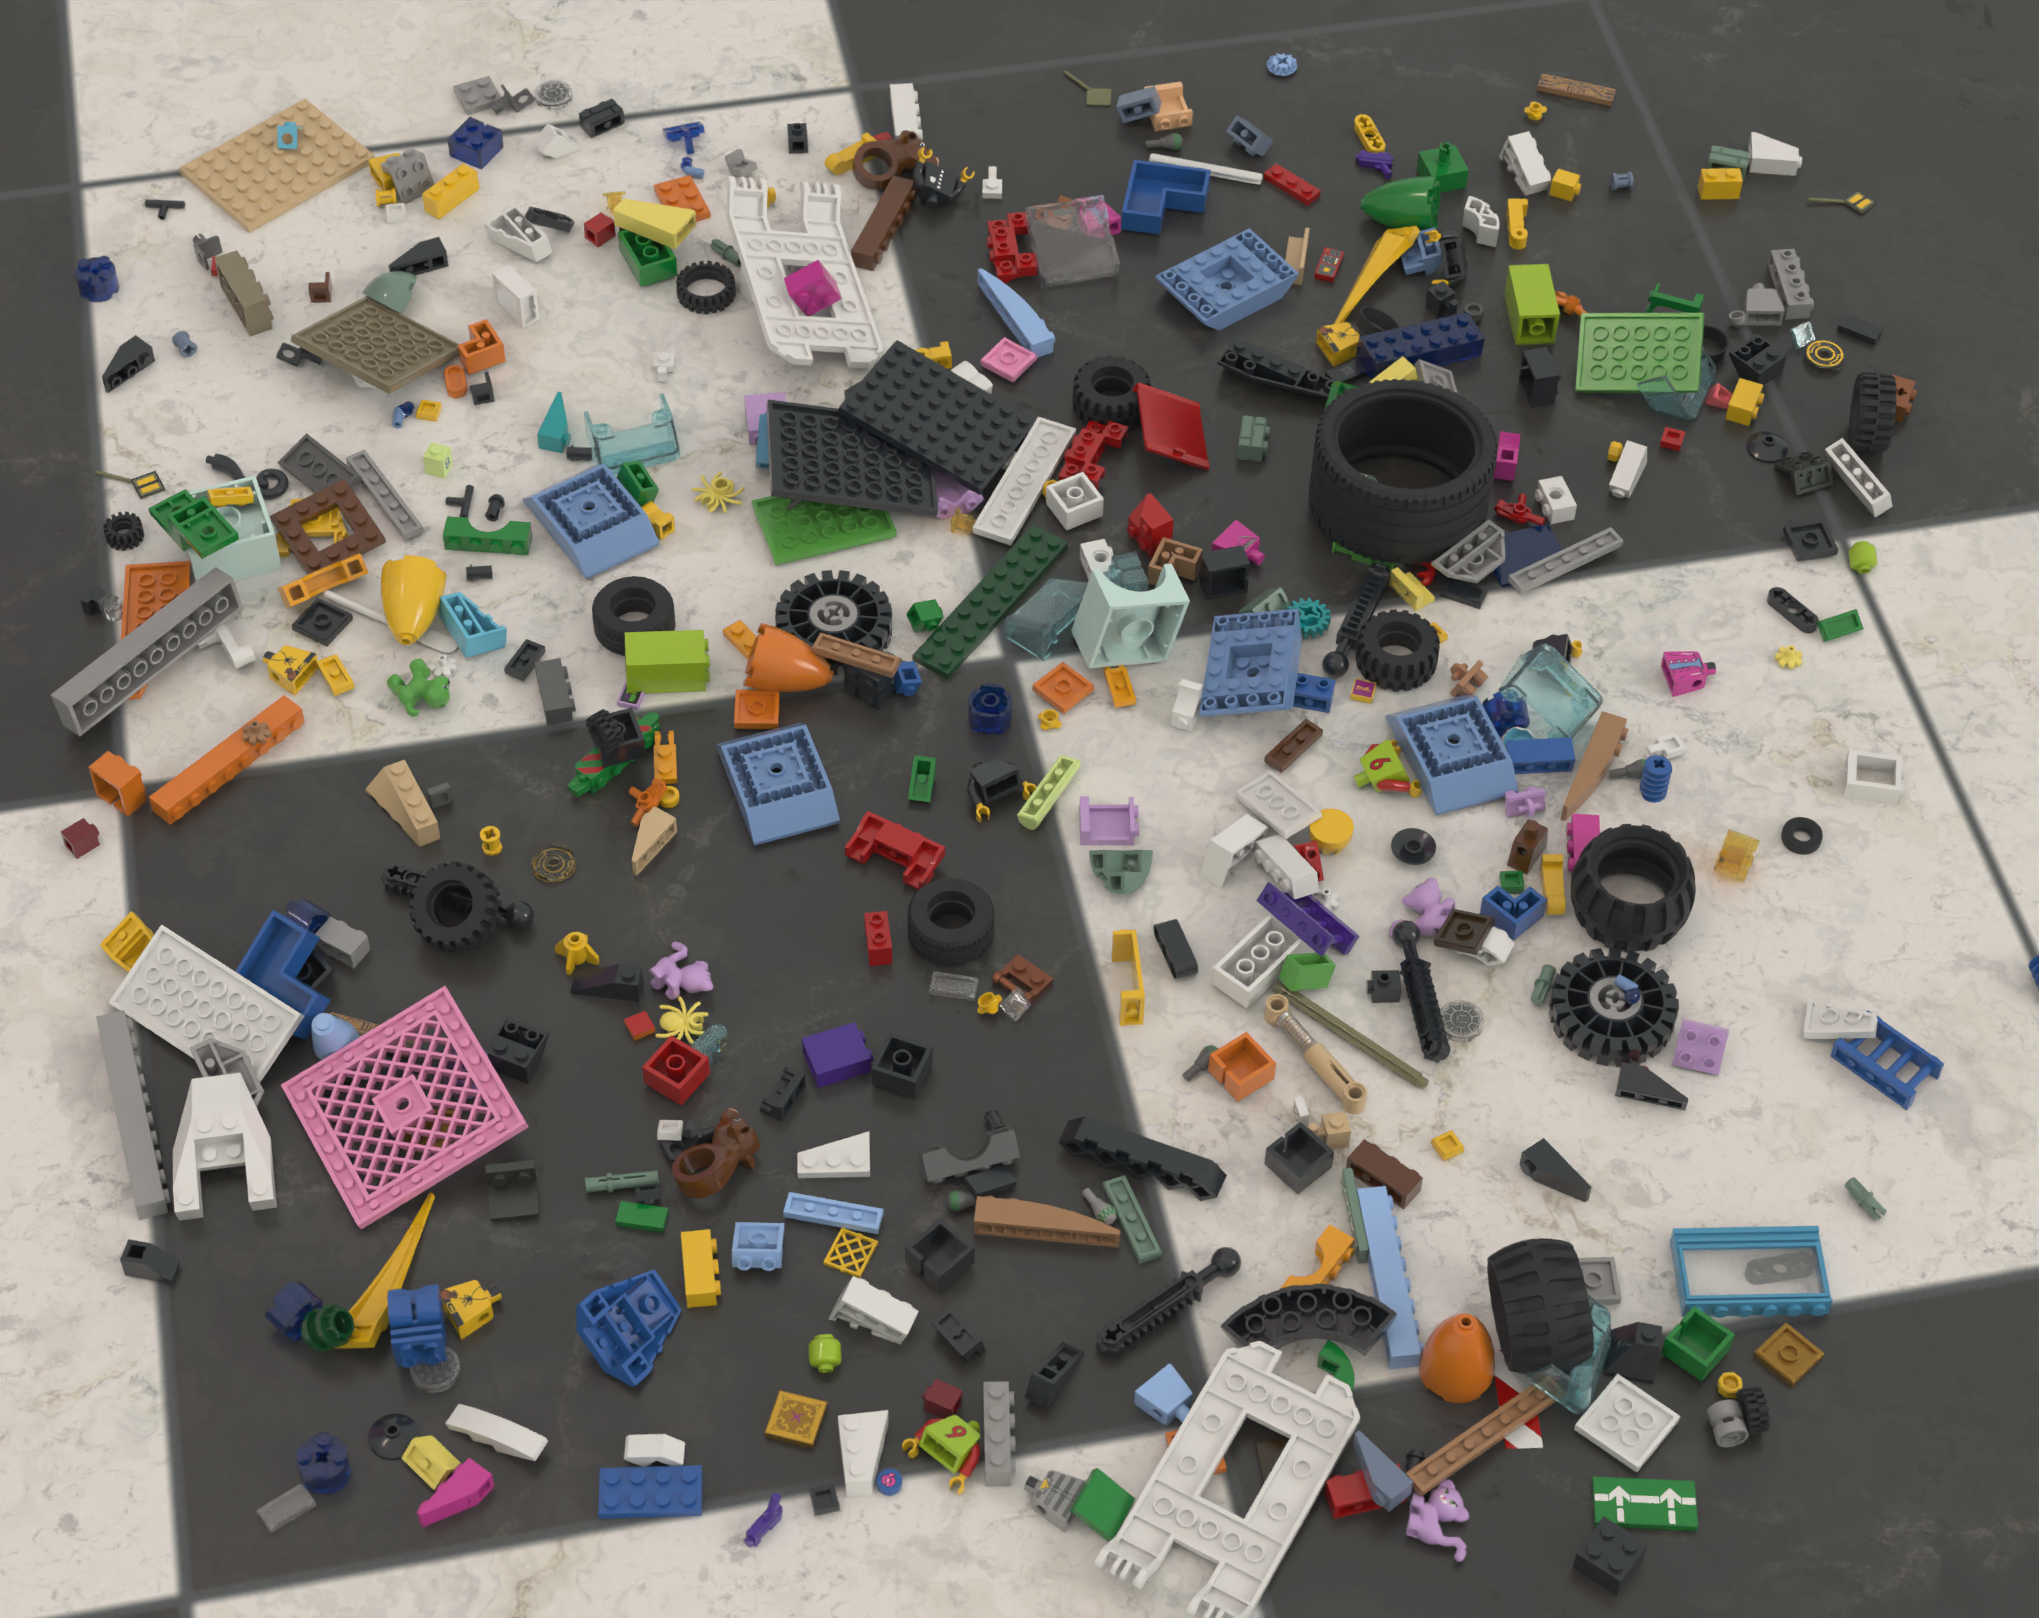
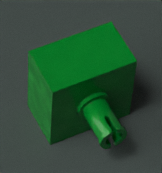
[1417,142,1469,193]

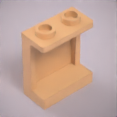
[1144,82,1193,131]

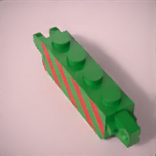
[568,712,660,797]

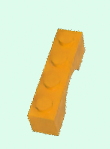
[277,553,369,607]
[1281,1224,1355,1288]

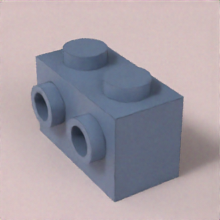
[1117,86,1161,123]
[1226,115,1273,157]

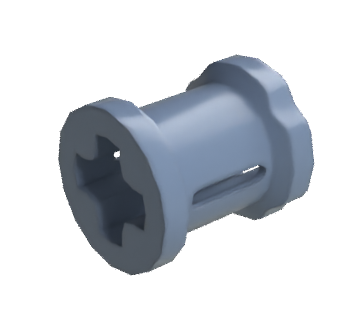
[1610,171,1634,190]
[172,331,197,357]

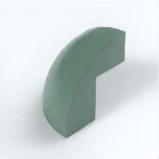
[362,271,417,314]
[1089,850,1153,894]

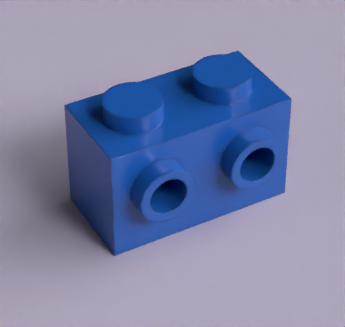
[1293,673,1336,713]

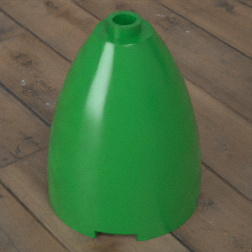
[1361,176,1440,231]

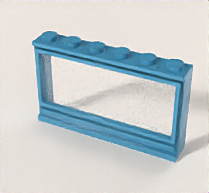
[1670,1226,1833,1318]

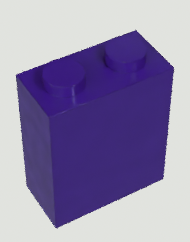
[802,1022,874,1088]

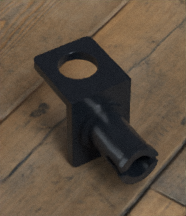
[276,343,323,366]
[661,1120,715,1162]

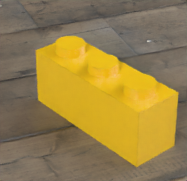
[422,163,480,220]
[681,1229,721,1308]

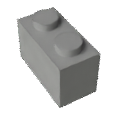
[316,917,370,969]

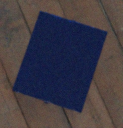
[1493,524,1572,587]

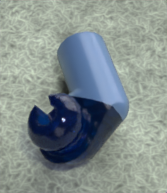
[680,157,705,179]
[392,401,415,428]
[1614,974,1640,1004]

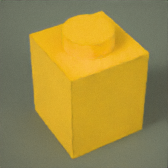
[1549,169,1582,201]

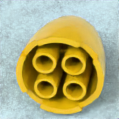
[381,555,447,645]

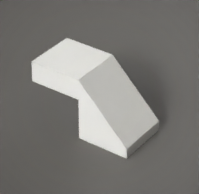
[624,1434,685,1467]

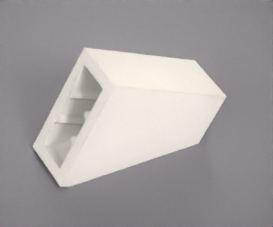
[1748,132,1802,176]
[1609,440,1647,498]

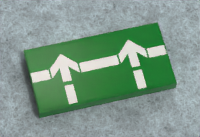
[1592,1477,1698,1531]

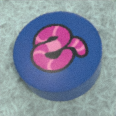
[877,1469,902,1496]

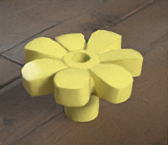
[1775,645,1802,669]

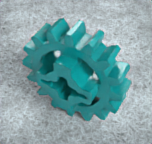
[1286,598,1331,639]

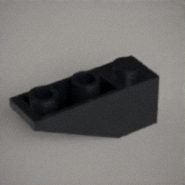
[102,335,155,393]

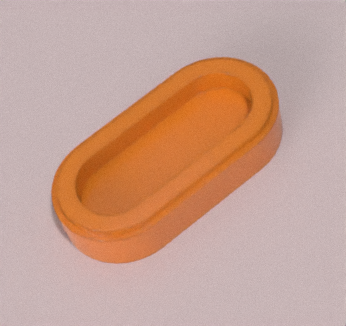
[444,365,467,398]

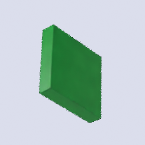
[1070,1468,1135,1541]

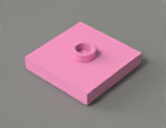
[980,337,1037,382]

